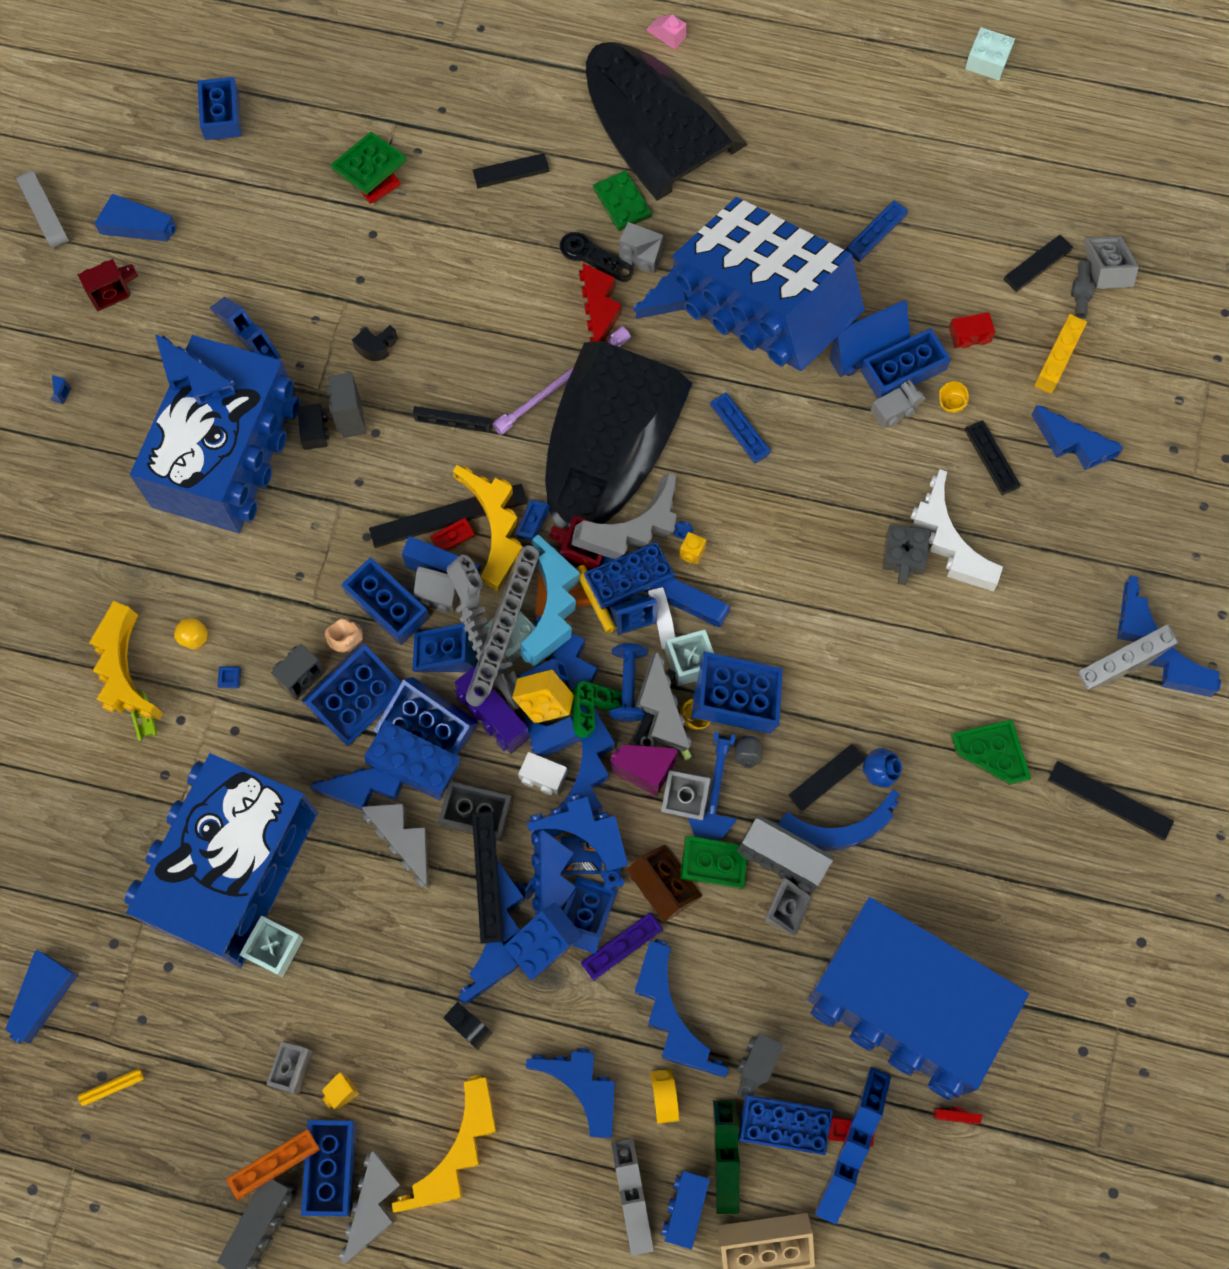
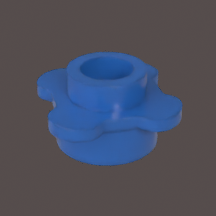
[673,521,694,539]
[601,868,625,891]

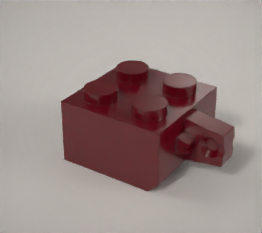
[77,259,138,312]
[549,516,603,571]

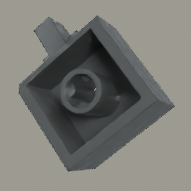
[883,525,930,585]
[737,1033,784,1099]

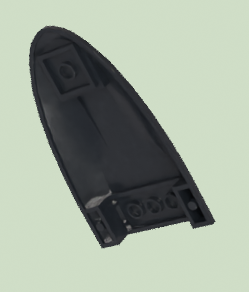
[586,42,747,201]
[545,341,692,529]

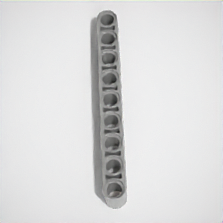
[466,545,539,707]

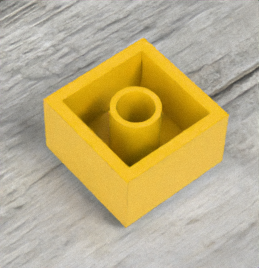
[512,670,574,723]

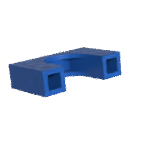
[516,659,586,757]

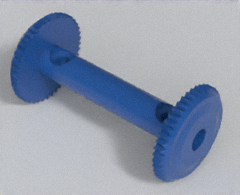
[609,643,648,722]

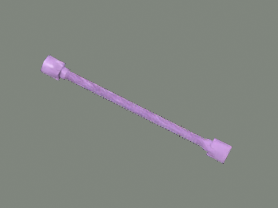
[492,326,631,435]

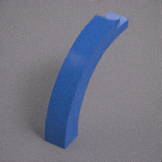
[777,789,900,851]

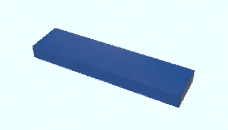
[845,200,908,262]
[710,392,771,464]

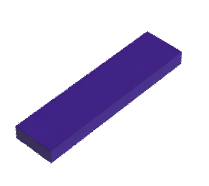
[581,912,663,981]

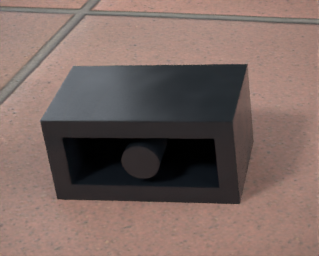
[297,403,330,450]

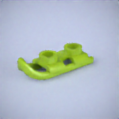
[131,690,158,742]

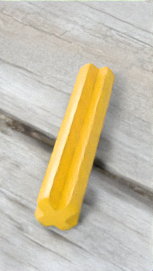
[78,1069,144,1106]

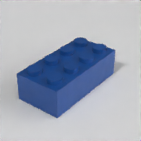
[860,328,951,399]
[341,557,430,645]
[365,720,460,801]
[301,1120,357,1216]

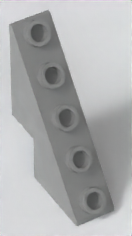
[1078,624,1179,690]
[635,653,691,752]
[361,804,429,888]
[611,1138,654,1256]
[339,1151,402,1265]

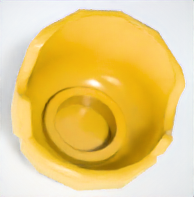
[939,381,969,413]
[174,618,208,650]
[679,698,711,730]

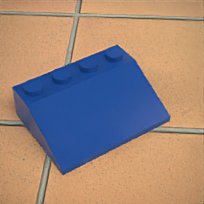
[829,300,910,377]
[301,643,401,746]
[692,651,783,734]
[374,677,479,756]

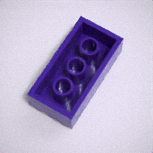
[454,667,530,754]

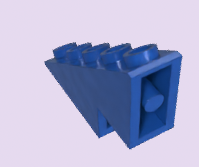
[633,265,686,319]
[210,297,281,359]
[155,335,236,405]
[1032,405,1123,470]
[533,616,597,704]
[310,768,404,811]
[531,829,576,916]

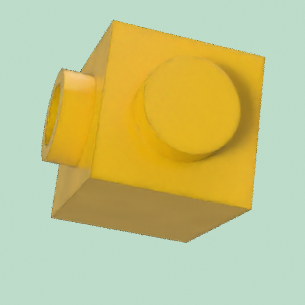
[679,532,707,565]

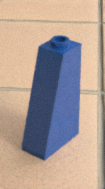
[94,194,176,241]
[402,536,482,577]
[5,950,78,1044]

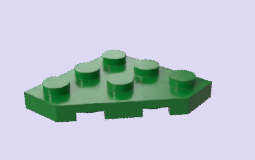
[951,719,1031,785]

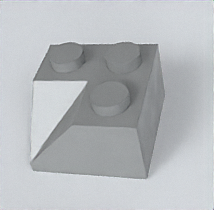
[619,222,663,273]

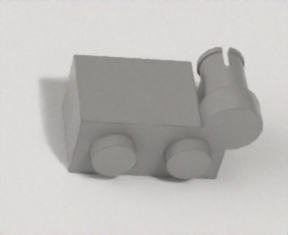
[870,380,925,429]

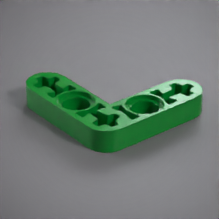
[572,681,622,738]

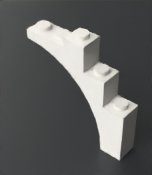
[911,469,1003,592]

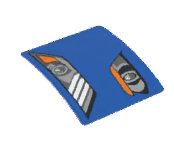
[561,836,602,875]

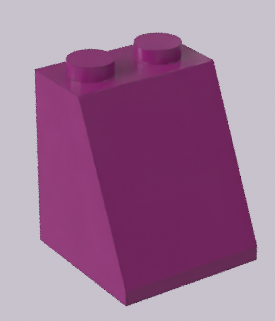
[611,745,678,797]

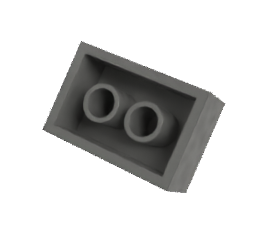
[326,372,366,438]
[438,781,513,842]

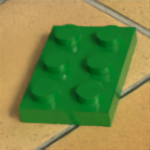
[593,170,652,232]
[680,835,747,890]

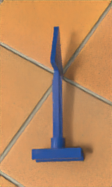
[688,731,736,841]

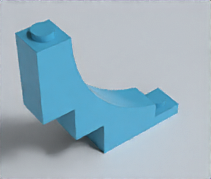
[520,534,580,667]

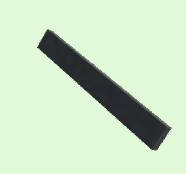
[369,483,527,548]

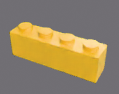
[1034,314,1087,394]

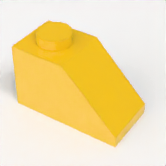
[322,1072,359,1110]

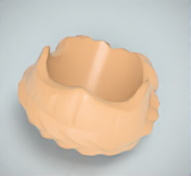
[325,618,363,653]

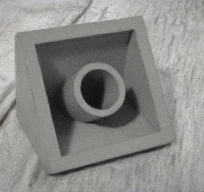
[764,878,812,936]
[266,1042,314,1095]

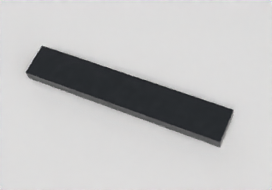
[1047,761,1174,841]
[472,811,503,944]

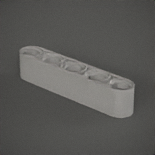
[16,169,69,249]

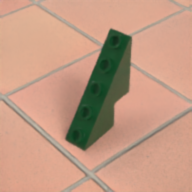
[713,1100,740,1214]

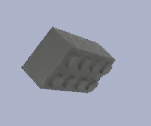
[217,1177,297,1269]

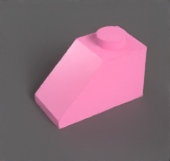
[647,14,686,50]

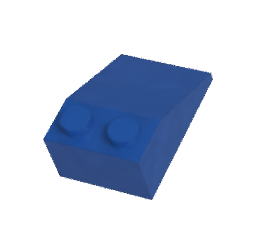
[610,595,657,635]
[412,623,478,672]
[563,876,618,954]

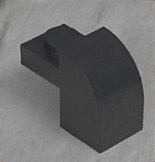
[352,325,398,361]
[443,1002,493,1050]

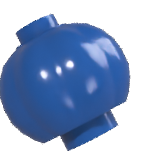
[863,748,902,788]

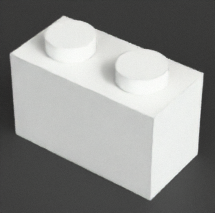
[518,752,568,795]

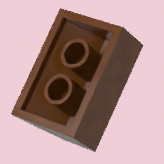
[626,845,702,922]

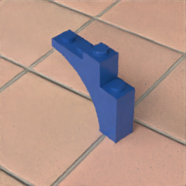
[526,793,628,871]
[526,1048,615,1138]

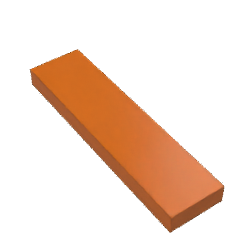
[226,1129,319,1201]

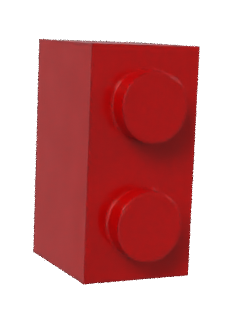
[949,312,995,348]

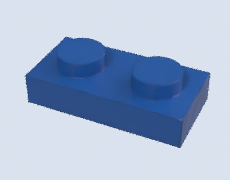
[515,500,550,541]

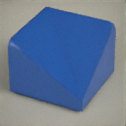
[51,375,71,404]

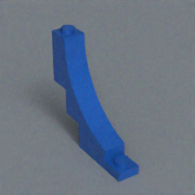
[1117,576,1221,697]
[542,706,615,838]
[458,860,524,1006]
[635,939,728,1078]
[815,1067,891,1224]

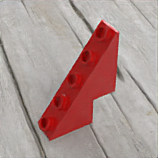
[579,263,621,342]

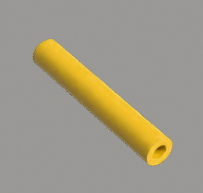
[576,565,617,634]

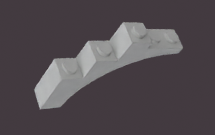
[571,473,677,560]

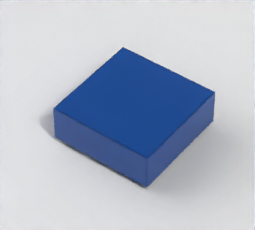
[217,667,241,689]

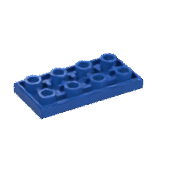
[584,541,675,610]
[738,1094,833,1155]

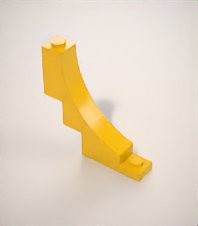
[392,1074,497,1213]

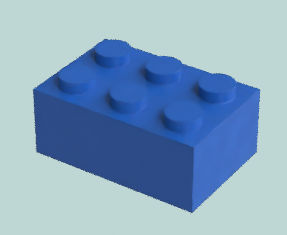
[197,77,242,140]
[504,902,583,980]
[661,1171,710,1250]

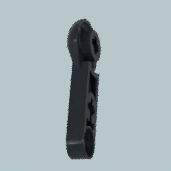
[560,232,633,282]

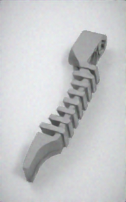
[447,554,521,711]

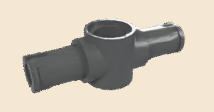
[1071,261,1095,318]

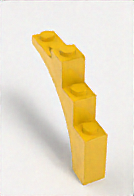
[453,465,523,592]
[89,601,163,720]

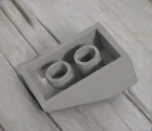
[1084,236,1139,289]

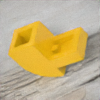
[650,1069,679,1124]

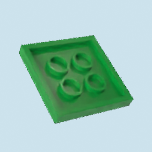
[330,132,407,195]

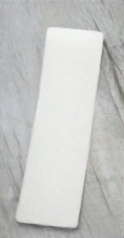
[648,587,676,649]

